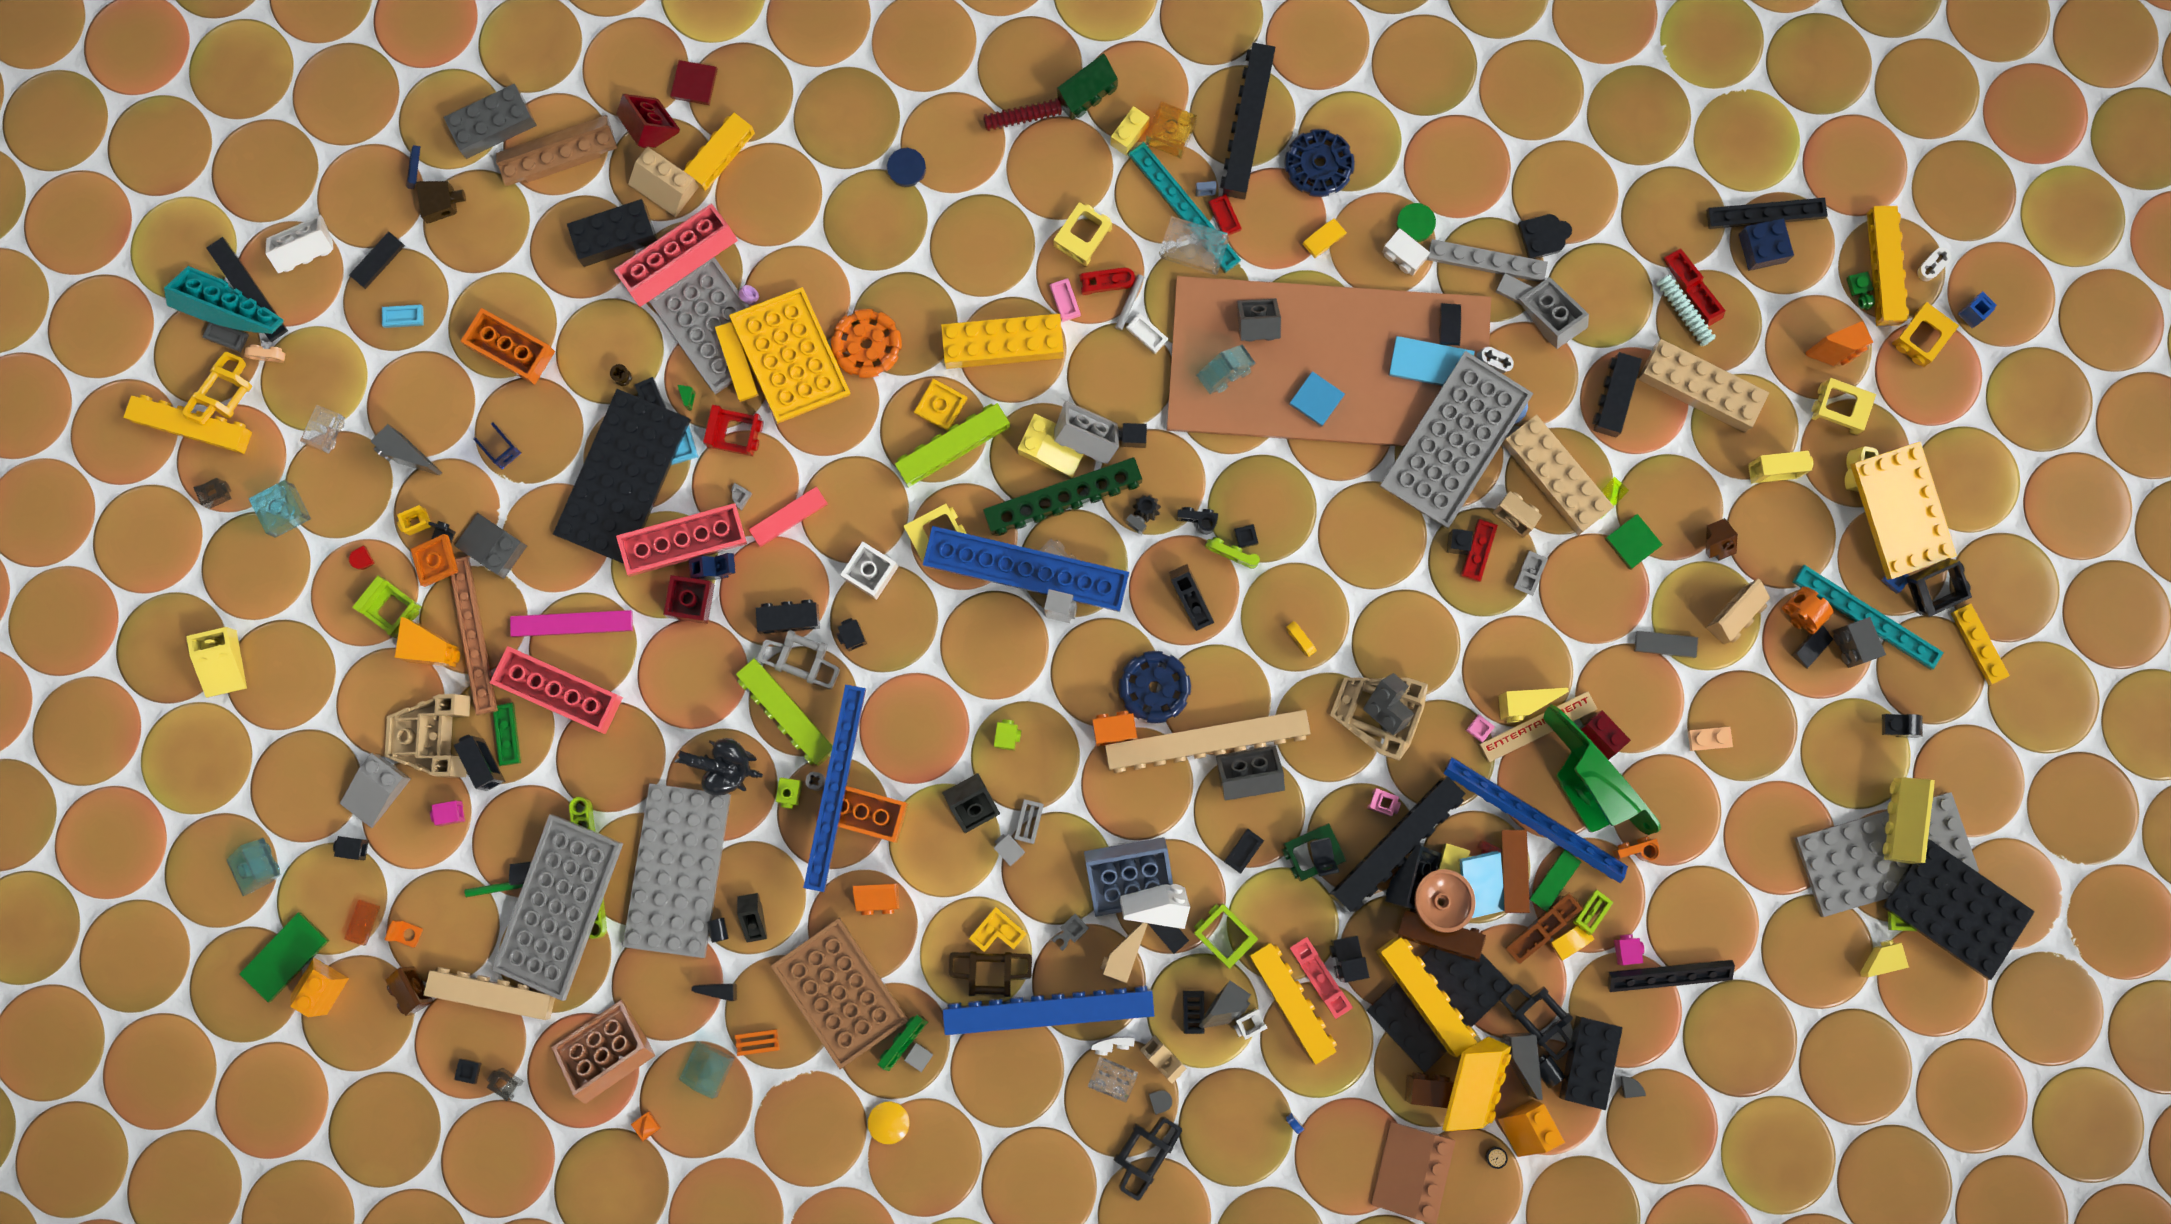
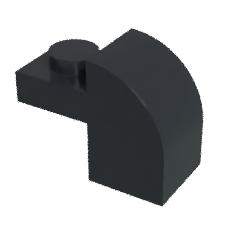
[1882,714,1923,738]

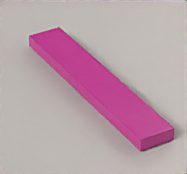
[510,610,633,637]

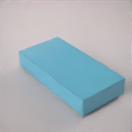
[382,305,424,328]

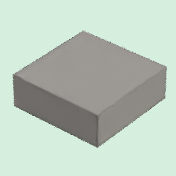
[904,1043,933,1072]

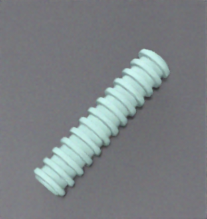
[1656,274,1716,347]

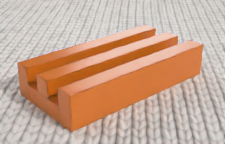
[735,1029,780,1056]

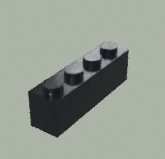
[1592,352,1642,438]

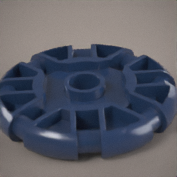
[1284,129,1355,197]
[1118,651,1191,723]

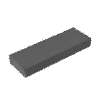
[1634,631,1698,658]

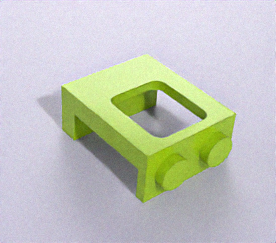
[352,575,422,639]

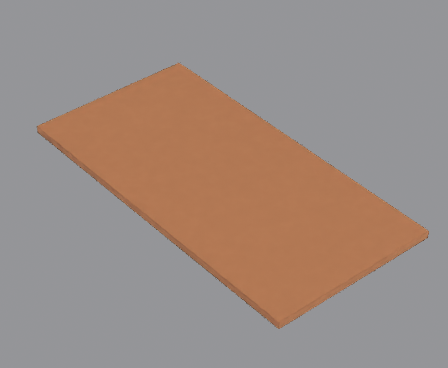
[1167,276,1491,447]

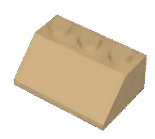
[628,147,699,217]
[1706,579,1770,644]

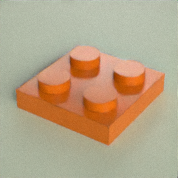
[411,534,458,587]

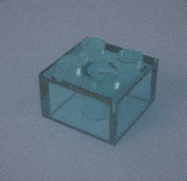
[249,480,311,538]

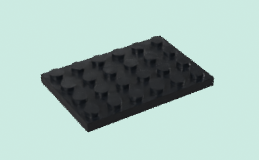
[1883,839,2035,980]
[1366,948,1512,1073]

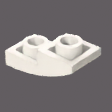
[1091,1036,1135,1055]

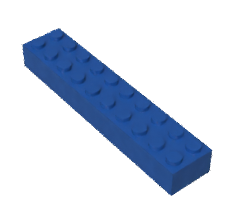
[943,986,1155,1035]

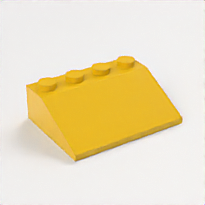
[1442,1036,1511,1131]

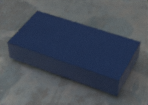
[406,145,421,190]

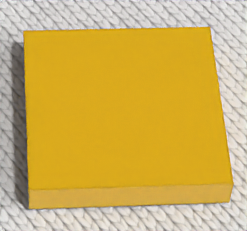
[914,379,968,432]

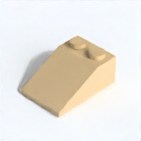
[1101,922,1148,983]

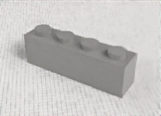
[1044,589,1077,623]

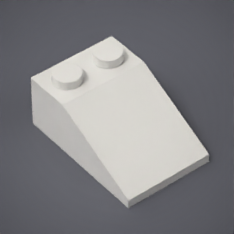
[1120,884,1190,929]

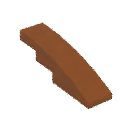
[1506,892,1583,964]

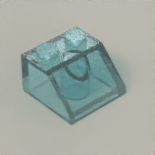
[226,838,281,896]
[679,1041,735,1099]

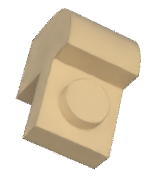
[1140,1035,1187,1083]

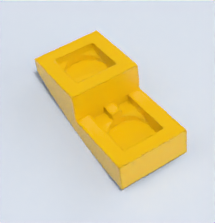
[1302,218,1347,258]
[1550,921,1594,961]

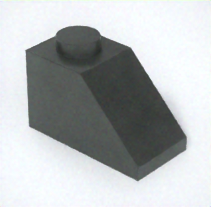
[737,893,767,943]

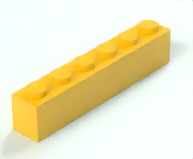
[1867,206,1909,326]
[123,395,252,454]
[1248,943,1337,1065]

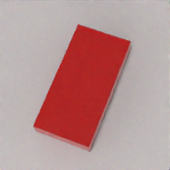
[1208,194,1242,238]

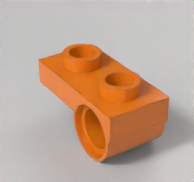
[1613,836,1659,861]

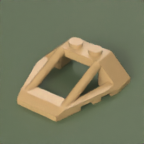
[1330,678,1428,761]

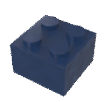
[1738,218,1794,271]

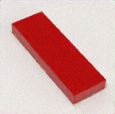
[1461,519,1498,582]

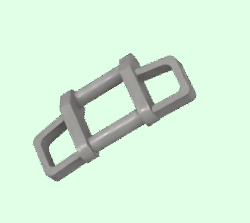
[757,630,840,689]

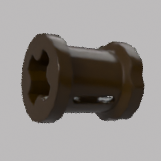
[610,364,632,386]

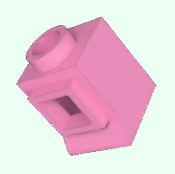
[1367,788,1401,817]

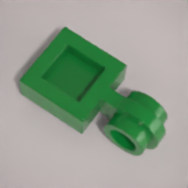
[1846,271,1875,310]

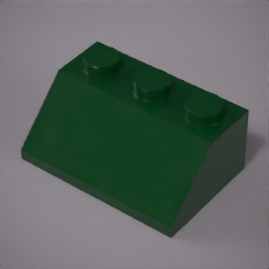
[1057,53,1118,120]

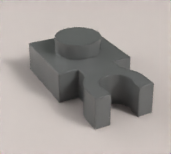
[1052,914,1089,951]

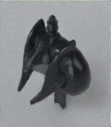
[675,738,763,796]

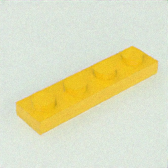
[1950,604,2010,685]

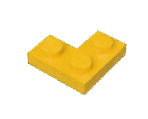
[969,907,1027,952]

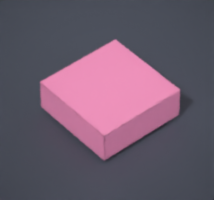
[1465,714,1495,743]

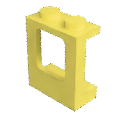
[1053,202,1112,267]
[1811,378,1876,435]
[904,504,967,562]

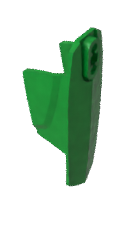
[1543,705,1661,835]

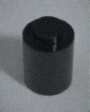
[1538,1054,1565,1088]

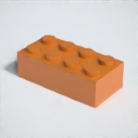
[461,308,555,385]
[816,786,908,843]

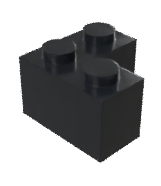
[1329,936,1370,983]

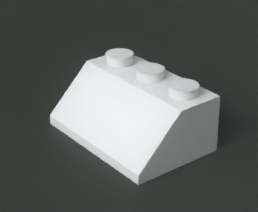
[265,215,333,273]

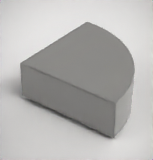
[732,483,752,511]

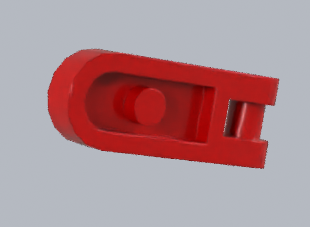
[1079,267,1135,295]

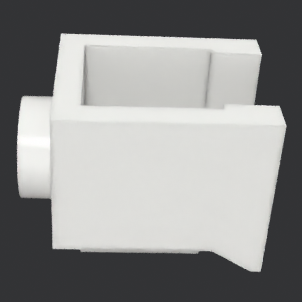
[1234,1008,1267,1040]

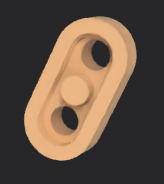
[244,345,286,363]

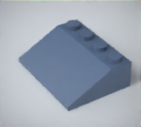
[1084,837,1173,917]

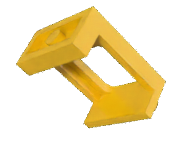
[1892,302,1959,367]

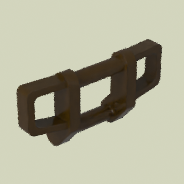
[949,951,1032,997]

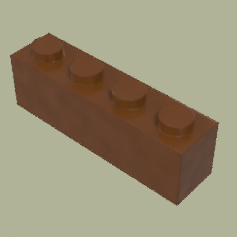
[1398,909,1486,962]

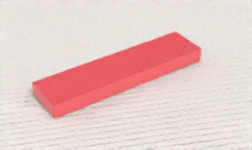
[749,487,828,547]

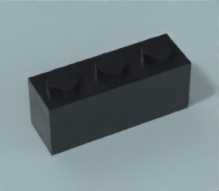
[755,600,820,634]

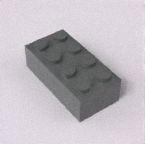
[444,84,537,159]

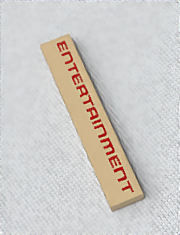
[1479,691,1597,763]

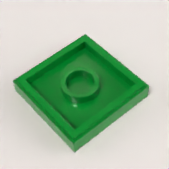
[1605,513,1663,570]

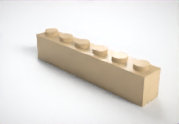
[424,967,555,1020]

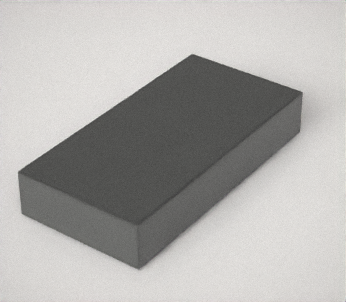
[203,322,249,353]

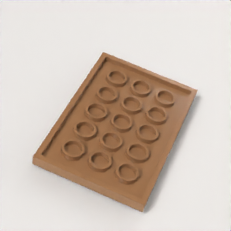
[771,918,909,1069]

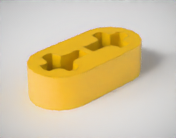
[1285,621,1317,657]

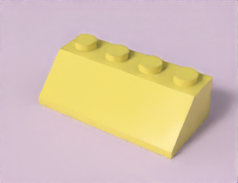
[1882,777,1935,864]

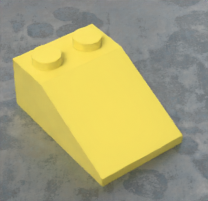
[1018,414,1084,478]
[1498,688,1569,723]

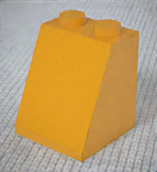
[395,617,460,668]
[290,958,349,1017]
[1497,1099,1565,1157]

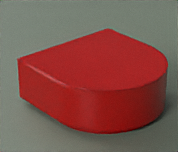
[349,545,375,570]

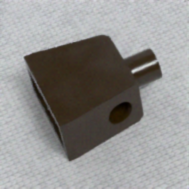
[416,181,466,224]

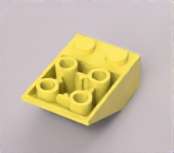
[186,627,247,698]

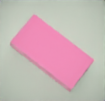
[1050,278,1081,322]

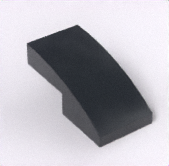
[1439,303,1461,346]

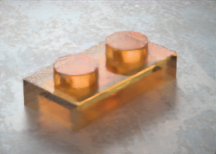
[345,900,380,946]

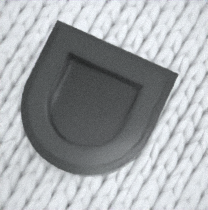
[1149,1090,1172,1115]

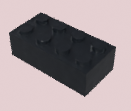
[567,199,658,267]
[1559,1016,1623,1110]

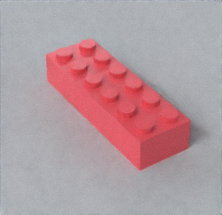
[614,203,738,307]
[616,503,747,577]
[490,646,623,734]

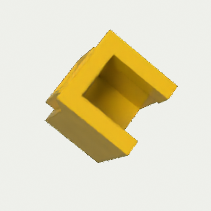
[397,505,432,536]

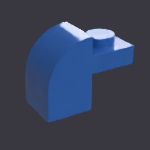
[1958,292,1997,328]

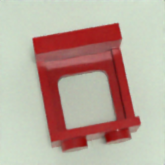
[703,405,764,456]

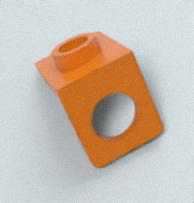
[385,920,423,948]

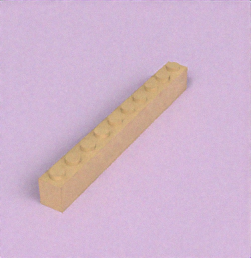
[1105,710,1311,773]

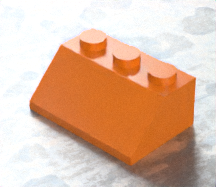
[1805,321,1873,366]

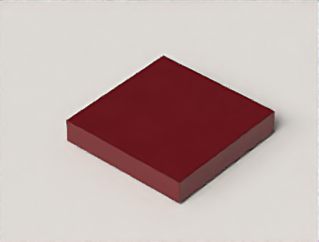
[671,60,718,106]

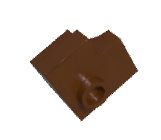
[1706,518,1738,561]

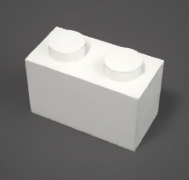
[1382,228,1430,276]

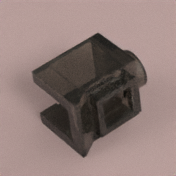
[193,478,232,509]
[487,1068,524,1101]

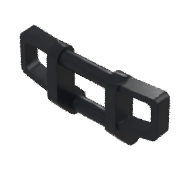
[1500,984,1573,1060]
[1113,1117,1182,1201]

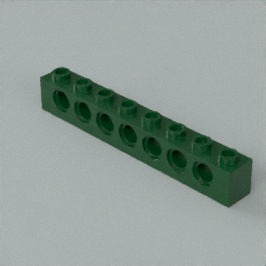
[983,457,1142,536]

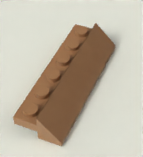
[496,115,618,186]

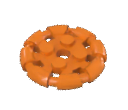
[831,309,902,378]

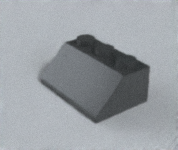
[1216,746,1285,800]

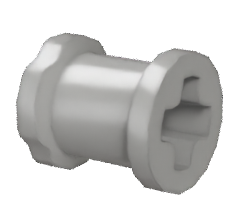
[805,772,826,791]

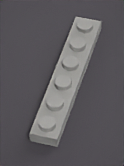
[1427,239,1548,282]

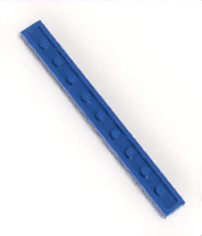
[803,684,866,892]
[1443,758,1628,883]

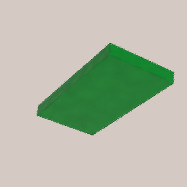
[239,912,329,1002]

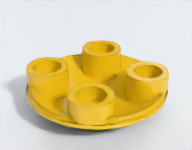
[868,1102,909,1144]

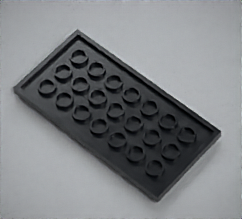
[553,389,691,564]

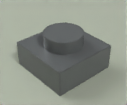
[1126,514,1147,535]

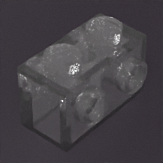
[1088,1057,1138,1103]

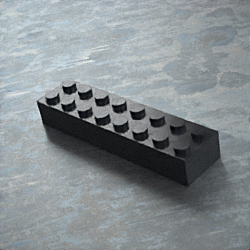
[1328,776,1466,912]

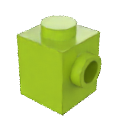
[994,719,1021,751]
[776,778,802,809]

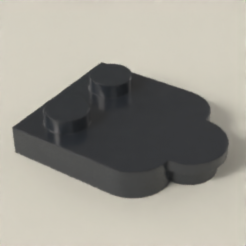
[1518,214,1572,259]

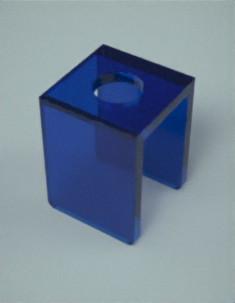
[473,422,522,469]

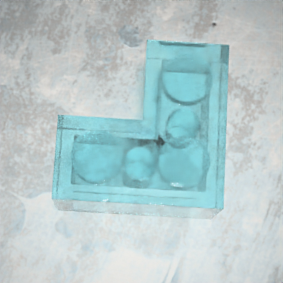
[1196,344,1256,394]

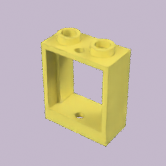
[1748,451,1813,484]

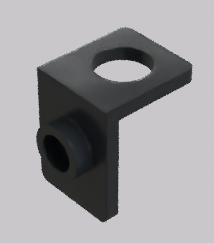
[428,521,456,544]
[1310,837,1339,877]

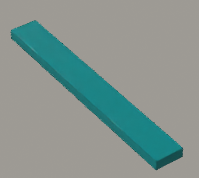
[1128,142,1241,273]
[1792,565,1944,670]

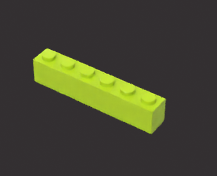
[895,403,1010,488]
[736,658,833,766]

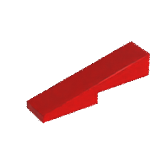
[1664,248,1726,326]

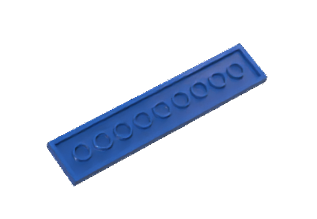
[923,526,1129,612]

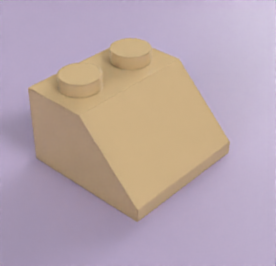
[1492,491,1542,538]

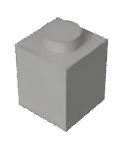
[994,834,1026,866]

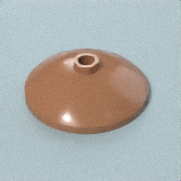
[1414,869,1476,933]

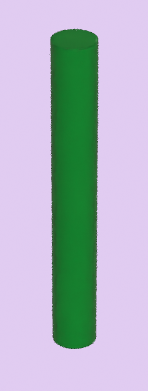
[464,882,523,897]

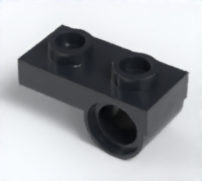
[1177,507,1218,535]

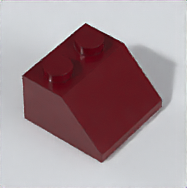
[1580,710,1631,760]

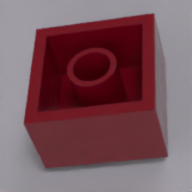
[663,575,715,624]

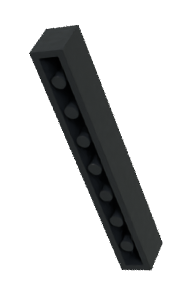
[1220,42,1276,200]

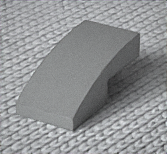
[1514,551,1548,596]

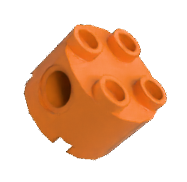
[1782,586,1833,634]

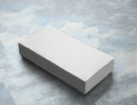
[1126,313,1168,354]

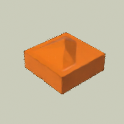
[631,1111,661,1142]

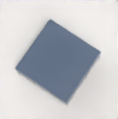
[1195,181,1217,197]

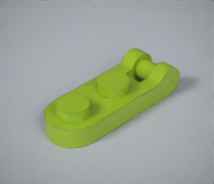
[1205,537,1260,569]

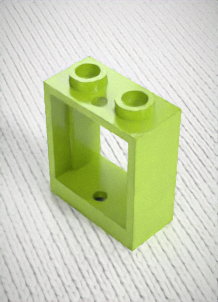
[1193,904,1258,969]

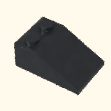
[1385,845,1442,910]

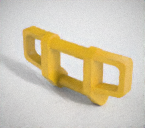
[182,352,252,425]

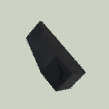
[1169,564,1214,631]

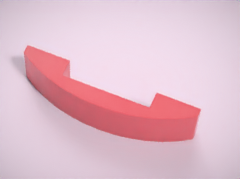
[1290,937,1353,1019]

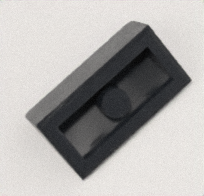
[1792,625,1833,669]

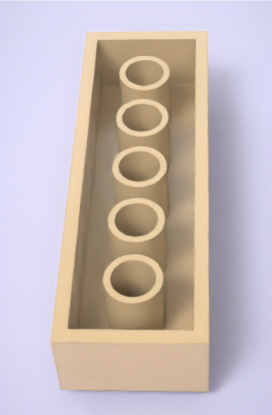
[1638,339,1769,433]
[1502,414,1614,535]

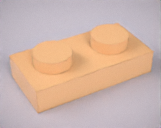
[1688,727,1733,751]

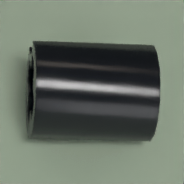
[707,918,729,943]

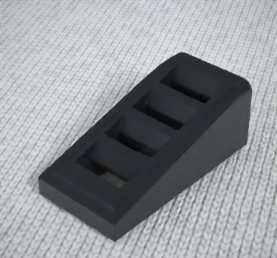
[692,983,737,1001]
[1183,991,1205,1034]

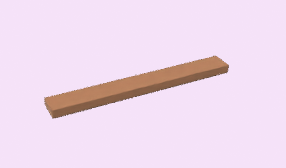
[451,556,498,716]

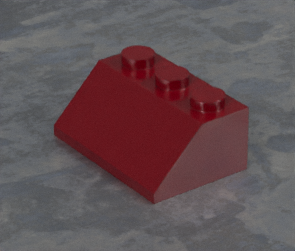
[616,94,680,148]

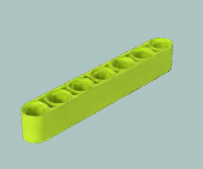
[569,797,607,939]

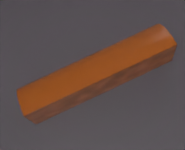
[1502,830,1530,913]

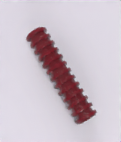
[983,98,1062,132]

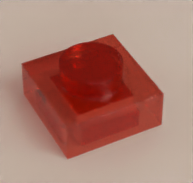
[1476,840,1502,854]

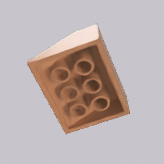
[552,1000,655,1104]
[1371,1121,1455,1224]

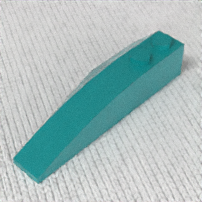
[164,266,284,334]

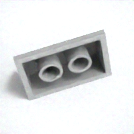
[1054,401,1119,464]

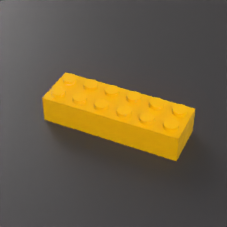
[941,314,1064,369]
[1375,937,1477,1057]

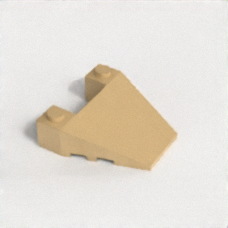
[385,694,471,778]

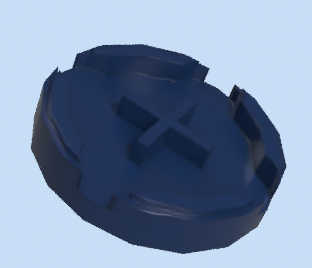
[887,148,926,187]

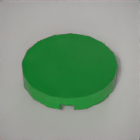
[1396,203,1436,242]

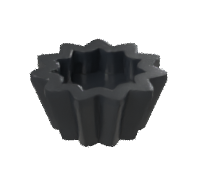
[1133,495,1161,523]

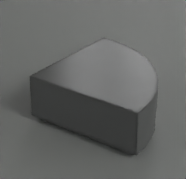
[1621,1076,1646,1098]

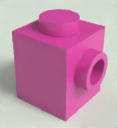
[1614,934,1645,965]

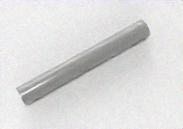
[1115,274,1145,331]

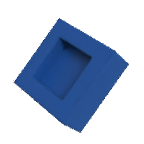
[1881,574,1909,594]

